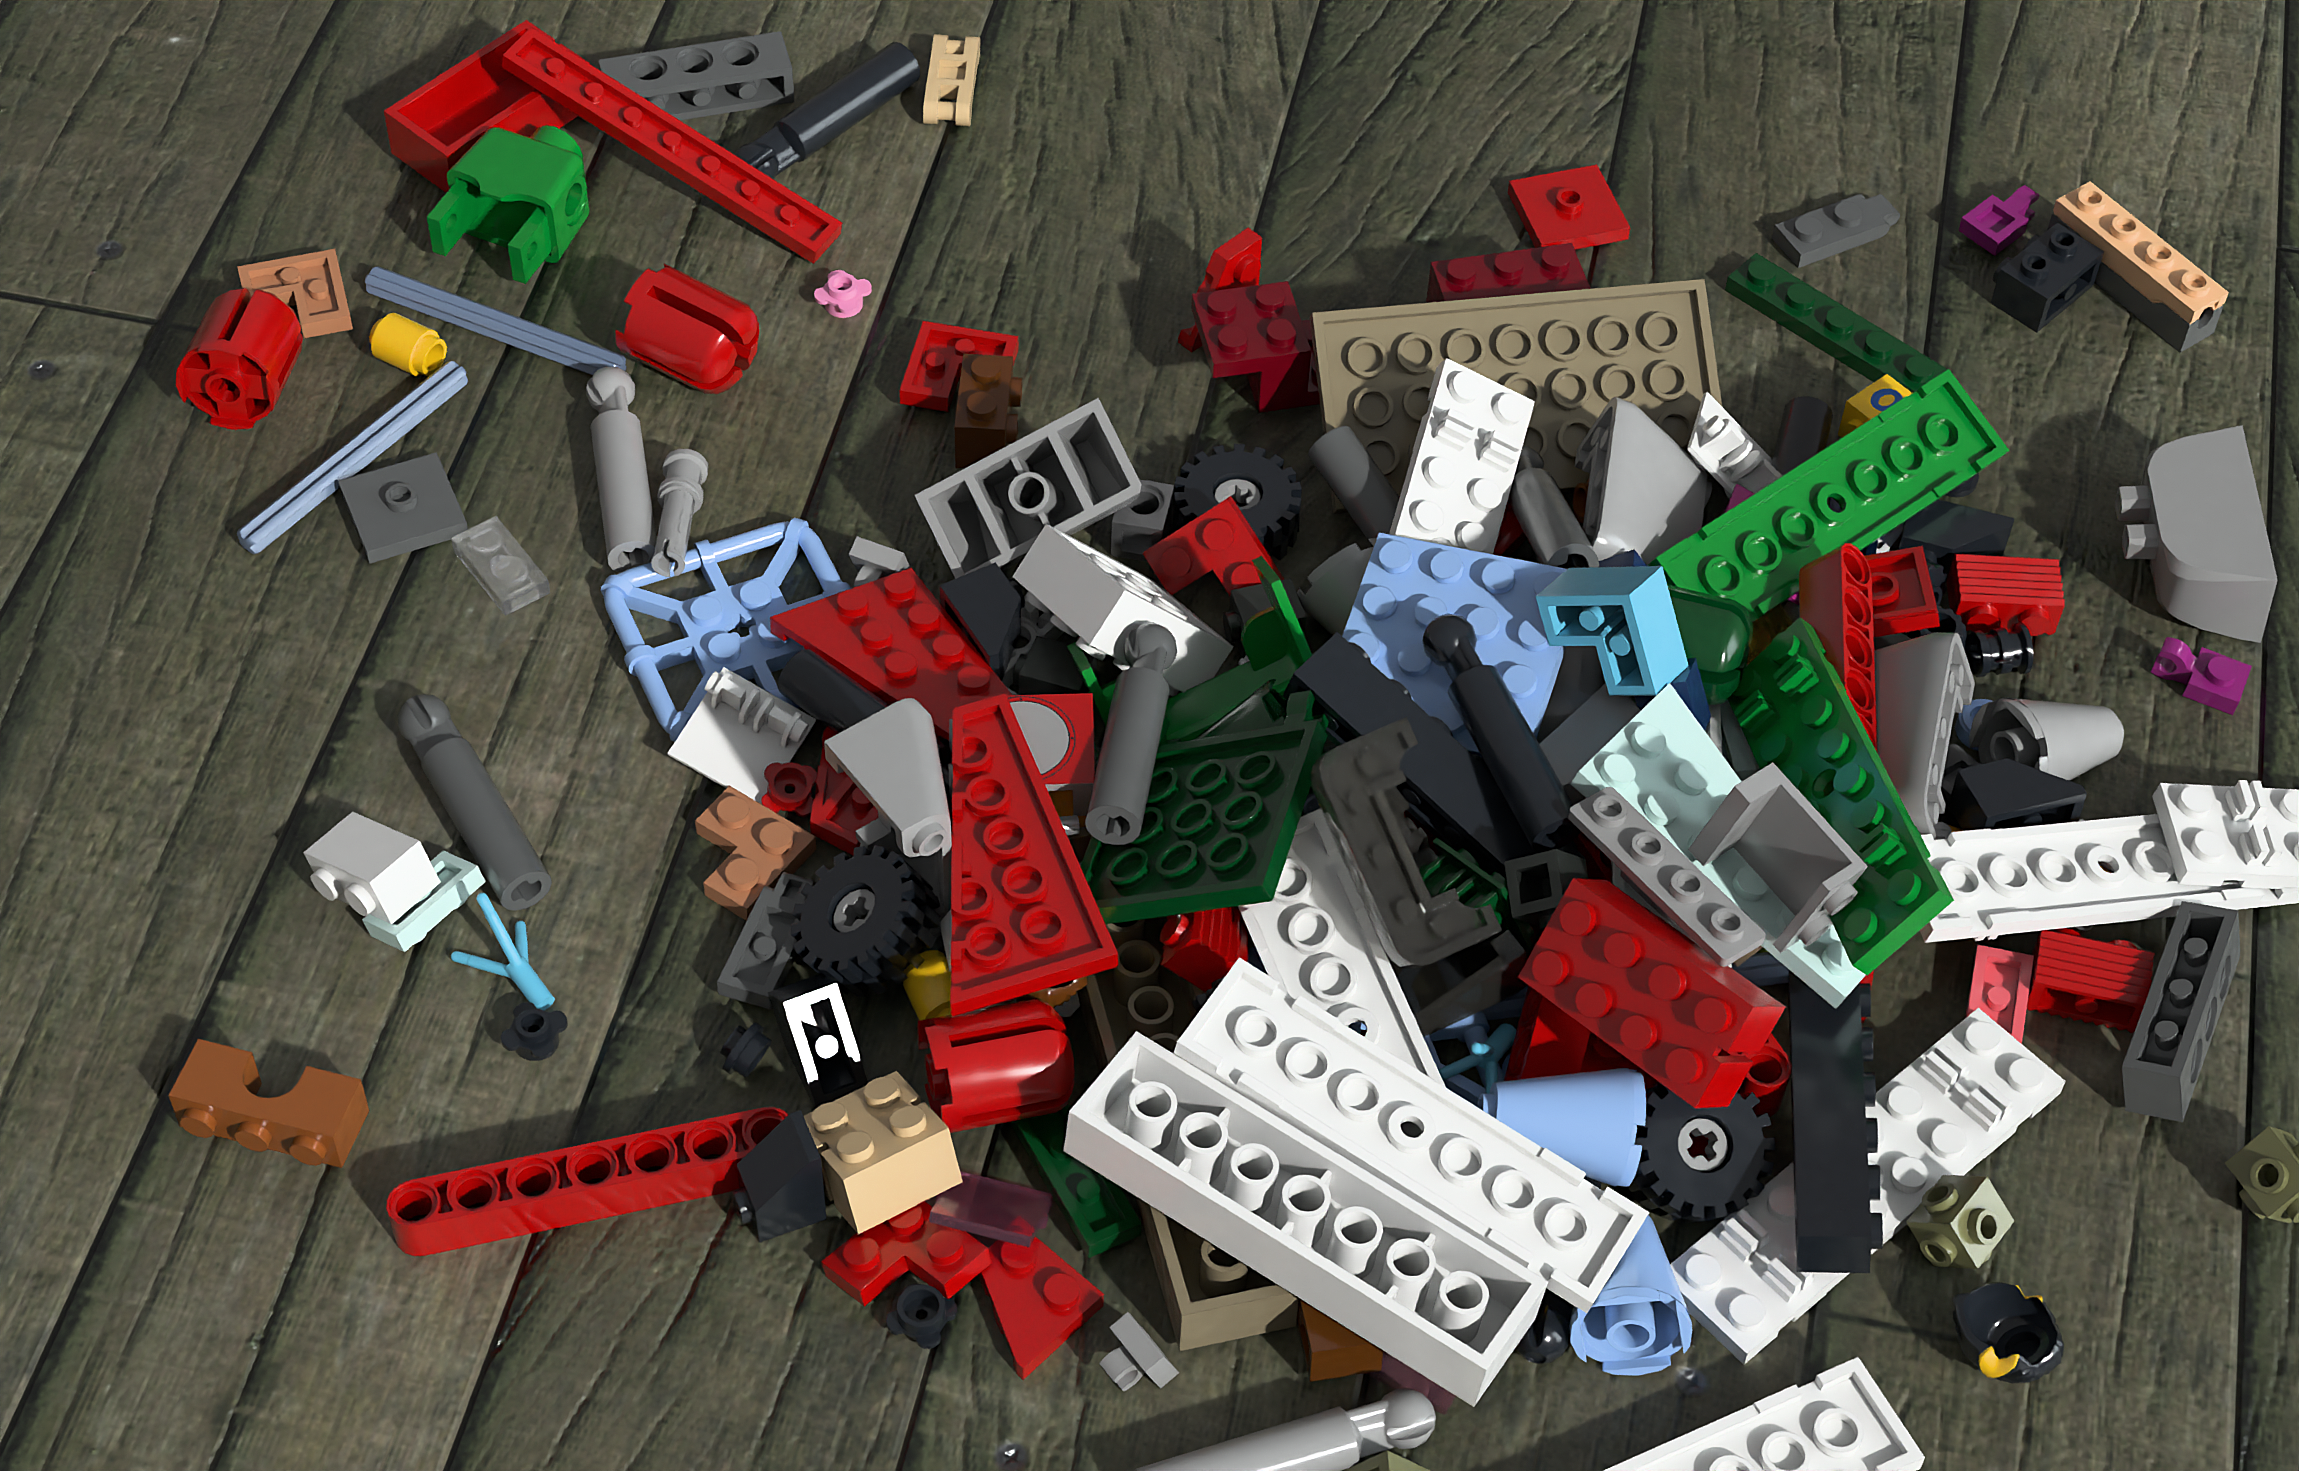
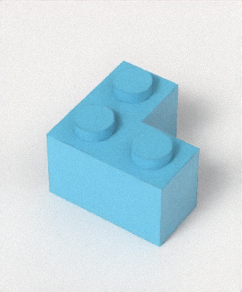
[1535,566,1689,696]

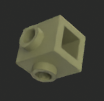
[2225,1126,2299,1224]
[1906,1175,2014,1269]

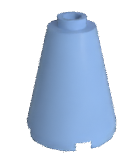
[1477,1068,1646,1187]
[1569,1215,1692,1376]

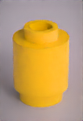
[369,313,447,376]
[903,950,951,1020]

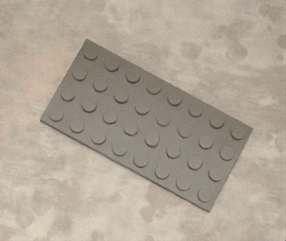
[1310,279,1722,513]

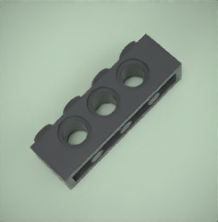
[598,31,795,121]
[2122,901,2240,1122]

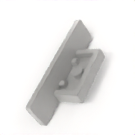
[1568,787,1766,967]

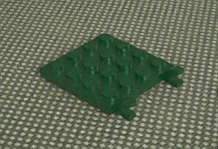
[1081,690,1329,924]

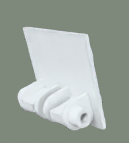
[1687,392,1782,499]
[668,667,816,804]

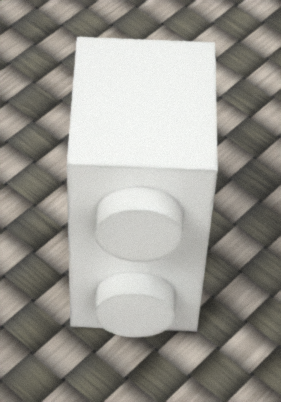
[303,811,440,924]

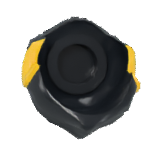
[1953,1282,2064,1384]

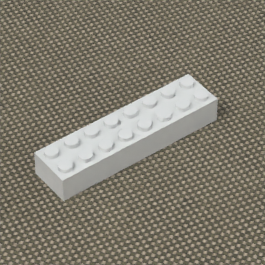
[1063,1031,1549,1407]

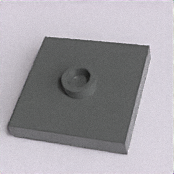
[338,452,469,564]

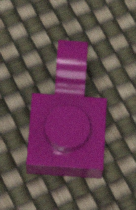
[1959,185,2040,256]
[2151,637,2252,715]

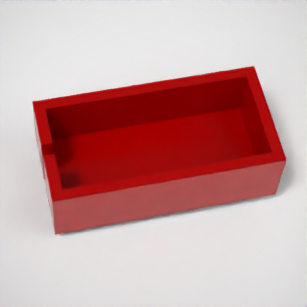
[384,20,590,193]
[1518,878,1786,1108]

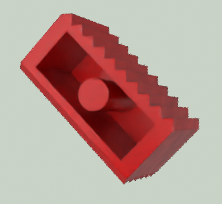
[1946,554,2065,636]
[1160,906,1250,993]
[2027,928,2155,1033]

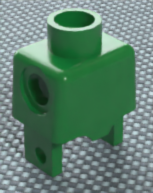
[427,125,590,284]

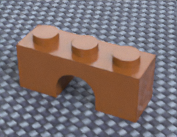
[168,1039,370,1168]

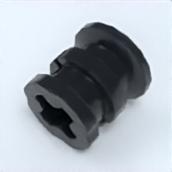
[1967,622,2033,677]

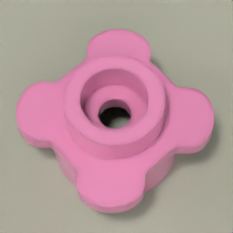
[814,270,872,318]

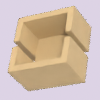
[804,1071,963,1234]

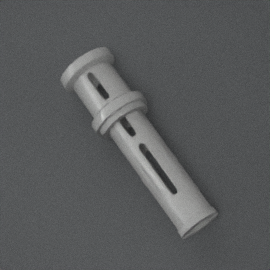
[651,449,709,577]

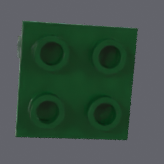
[1416,838,1535,958]

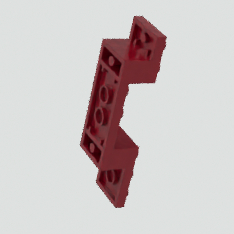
[1191,243,1590,413]

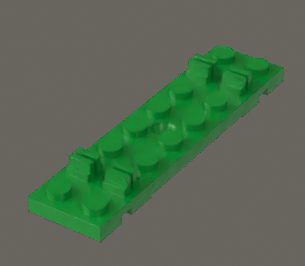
[1647,369,2010,623]
[1727,617,1954,976]

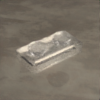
[451,516,550,616]

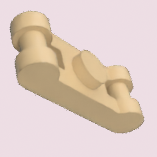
[923,34,980,126]

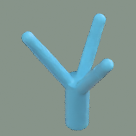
[451,893,555,1011]
[1438,1023,1517,1094]

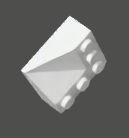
[1012,524,1233,696]

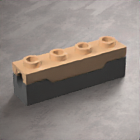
[2047,181,2229,353]

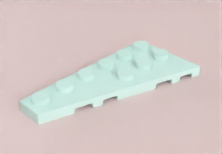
[1570,683,1866,1009]

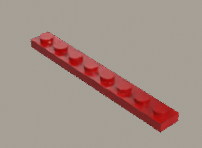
[502,27,843,264]

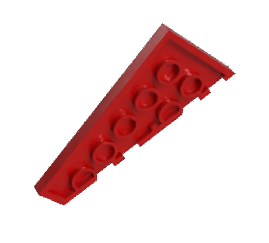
[770,568,1012,741]
[950,693,1118,1017]

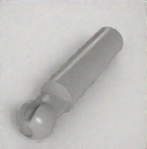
[586,367,657,573]
[1134,1388,1436,1471]

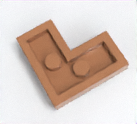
[237,249,353,338]
[695,785,816,921]

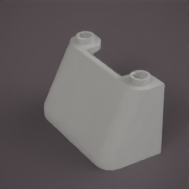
[1575,397,1712,565]
[1874,633,1975,840]
[824,698,952,954]

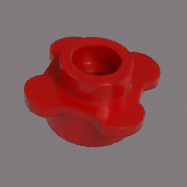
[761,762,817,817]

